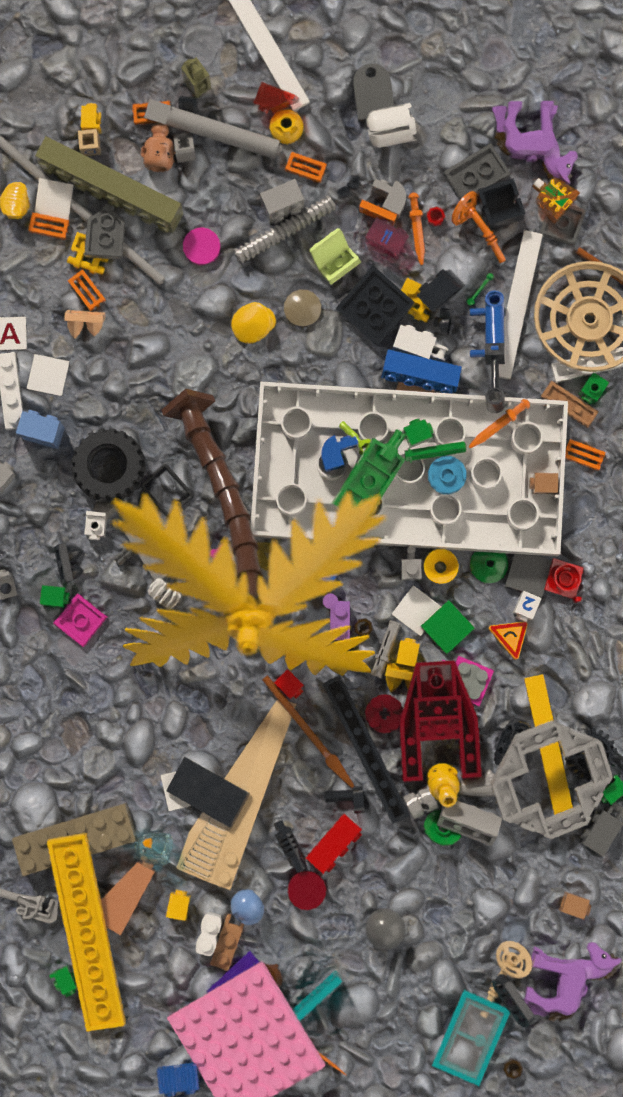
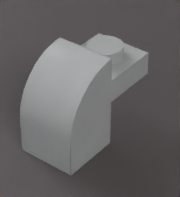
[371,178,406,220]

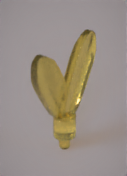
[257,542,282,571]

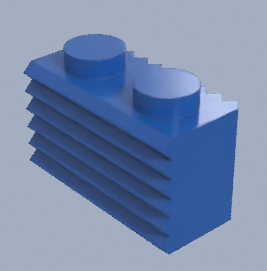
[157,1063,200,1097]

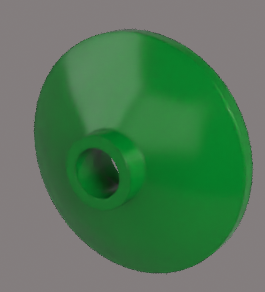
[470,551,508,583]
[424,810,461,846]

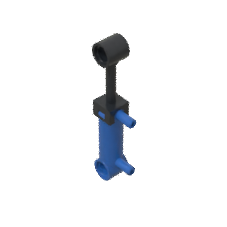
[470,290,505,414]

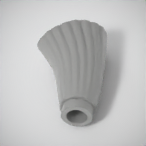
[458,769,495,797]

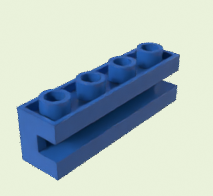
[381,350,462,394]

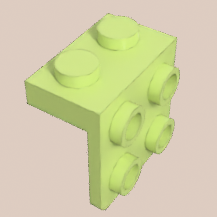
[310,228,361,285]

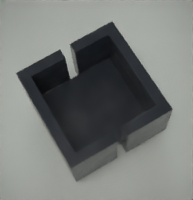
[477,178,526,230]

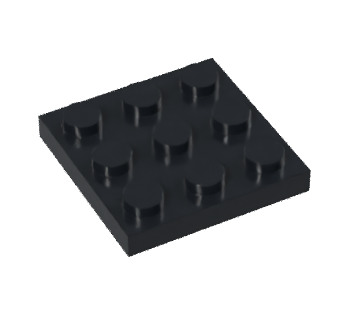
[336,265,416,346]

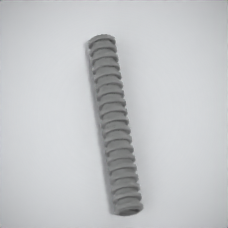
[234,195,336,264]

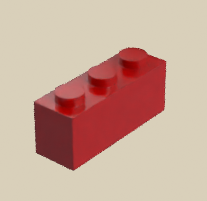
[306,813,362,874]

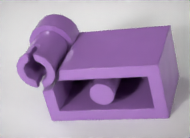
[323,593,350,641]

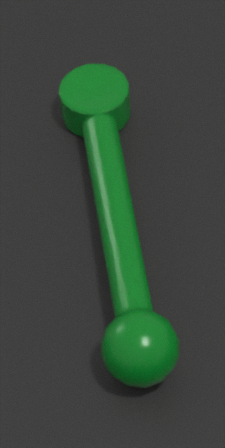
[467,273,494,306]

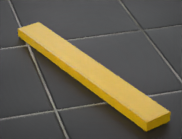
[524,674,573,815]

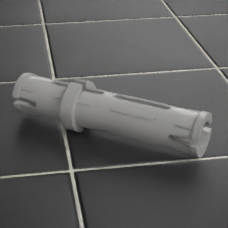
[370,620,401,679]

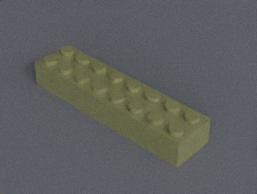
[35,136,183,233]

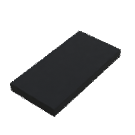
[166,757,250,828]

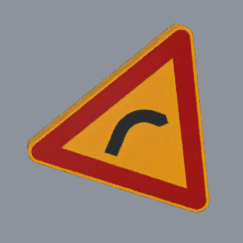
[489,622,528,660]

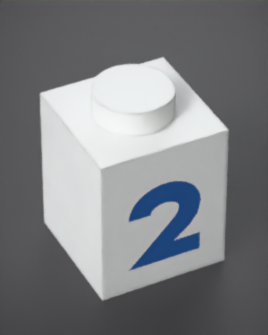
[513,591,541,622]

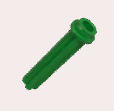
[404,441,466,463]

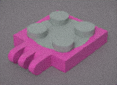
[442,656,494,706]

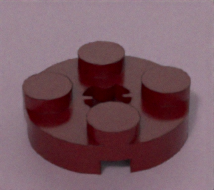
[365,694,403,733]

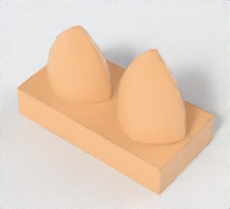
[65,310,105,338]

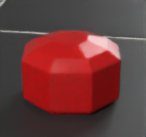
[426,206,445,227]

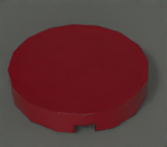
[288,870,326,910]

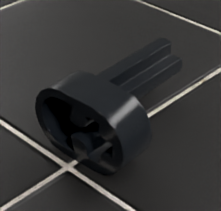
[324,786,365,814]

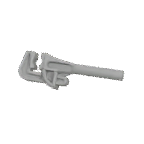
[0,888,59,923]

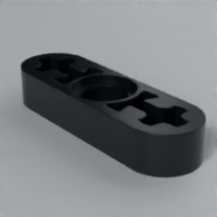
[492,974,535,1028]

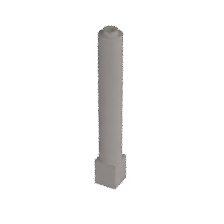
[144,99,282,159]

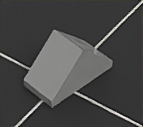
[173,132,196,163]

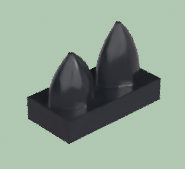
[54,543,84,585]

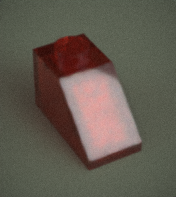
[253,82,300,114]

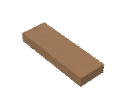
[541,381,599,428]

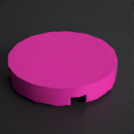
[183,227,221,266]

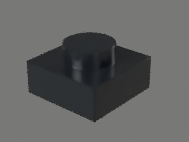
[178,96,198,115]

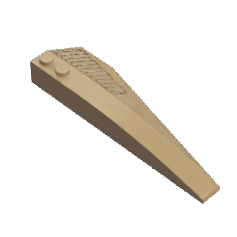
[176,699,296,890]

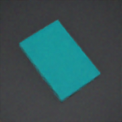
[293,970,343,1021]

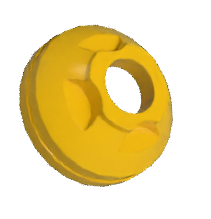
[269,109,303,144]
[423,549,459,584]

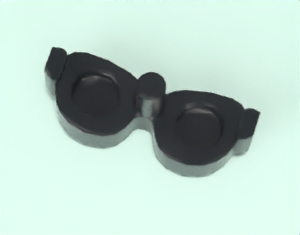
[336,175,360,198]

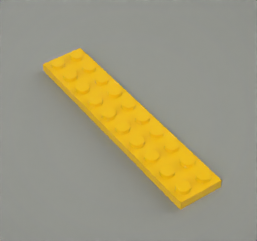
[47,833,126,1032]

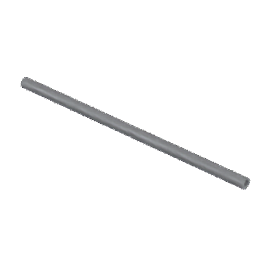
[0,136,166,285]

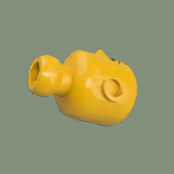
[427,763,460,807]

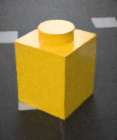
[395,638,420,667]
[166,890,191,921]

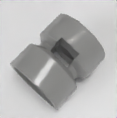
[403,785,438,819]

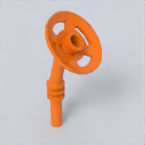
[452,191,506,263]

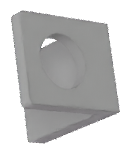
[0,570,17,600]

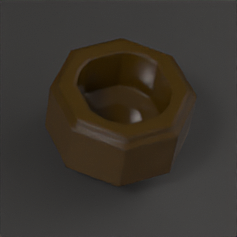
[354,618,373,636]
[503,1058,523,1079]

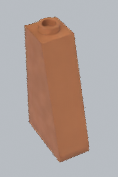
[101,860,156,935]

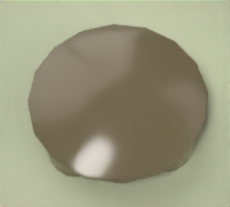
[284,289,321,326]

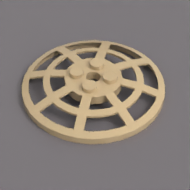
[534,261,623,372]

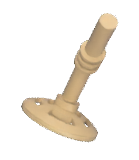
[480,941,532,1018]

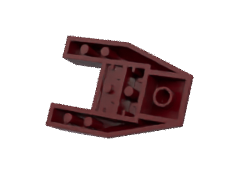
[400,660,482,782]

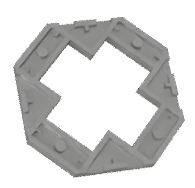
[490,720,613,839]

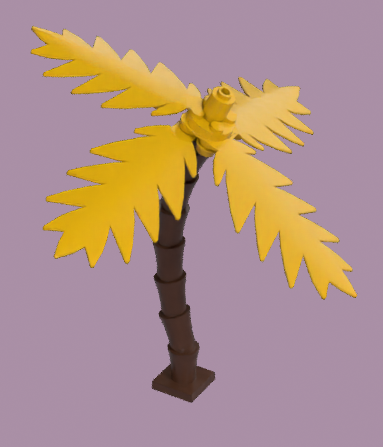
[113,389,386,676]

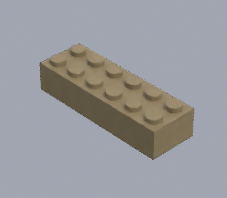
[12,803,138,876]

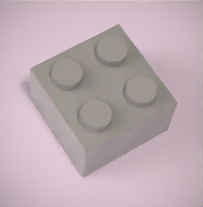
[260,179,304,224]

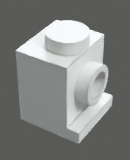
[84,511,108,540]

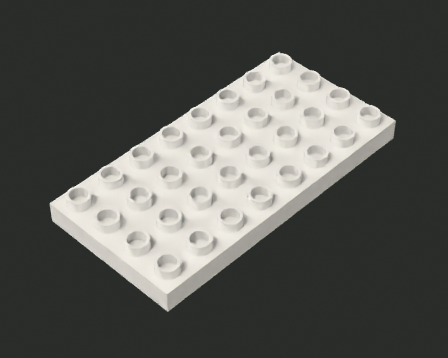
[251,382,568,556]

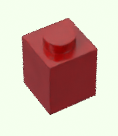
[274,669,304,699]

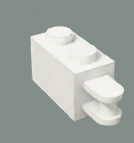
[392,325,449,362]

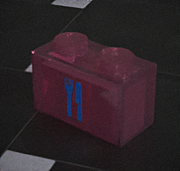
[365,218,409,260]

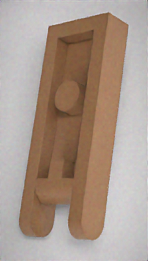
[210,914,245,971]

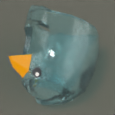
[134,832,173,866]

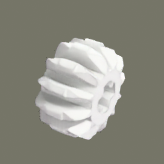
[148,578,181,609]

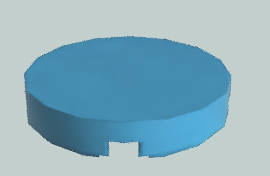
[428,456,466,495]

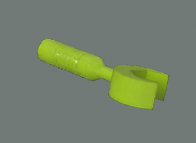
[339,421,371,455]

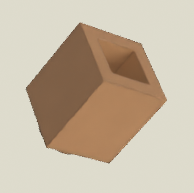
[529,473,558,495]
[559,891,591,919]

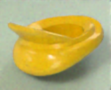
[231,302,276,344]

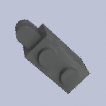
[581,802,623,857]

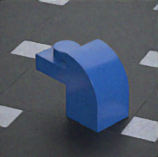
[321,435,358,473]

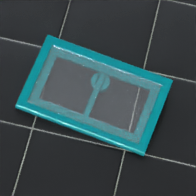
[432,990,510,1086]

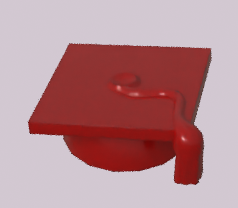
[544,558,584,603]

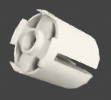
[366,103,417,148]

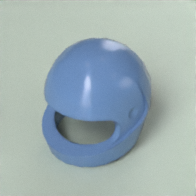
[231,889,264,925]

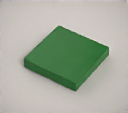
[420,600,475,654]

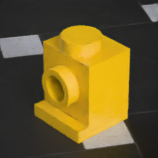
[81,103,102,134]

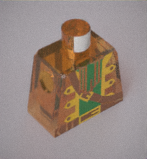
[532,178,580,225]

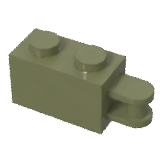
[181,57,211,97]

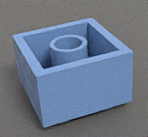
[16,410,65,449]

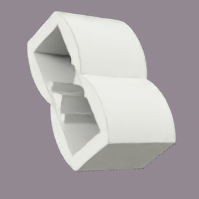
[196,912,222,956]

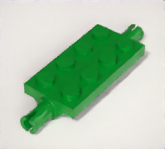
[331,429,407,508]

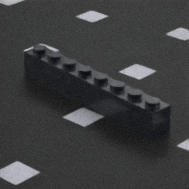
[322,675,410,824]

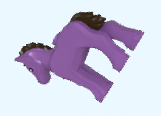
[492,101,578,186]
[524,942,622,1022]

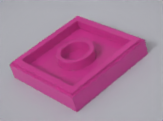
[53,593,108,647]

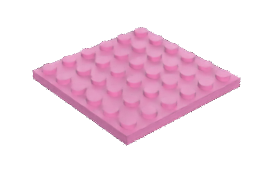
[167,961,325,1097]

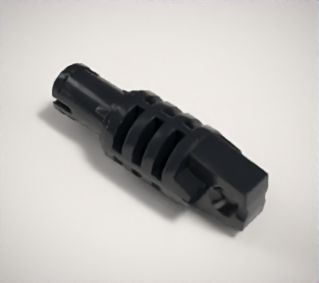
[273,820,307,872]

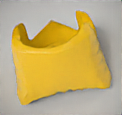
[0,182,30,219]

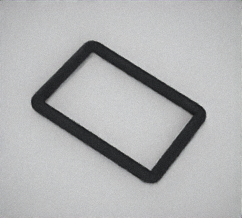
[141,464,194,517]

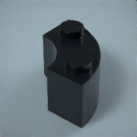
[416,269,465,312]

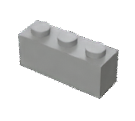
[437,799,502,846]

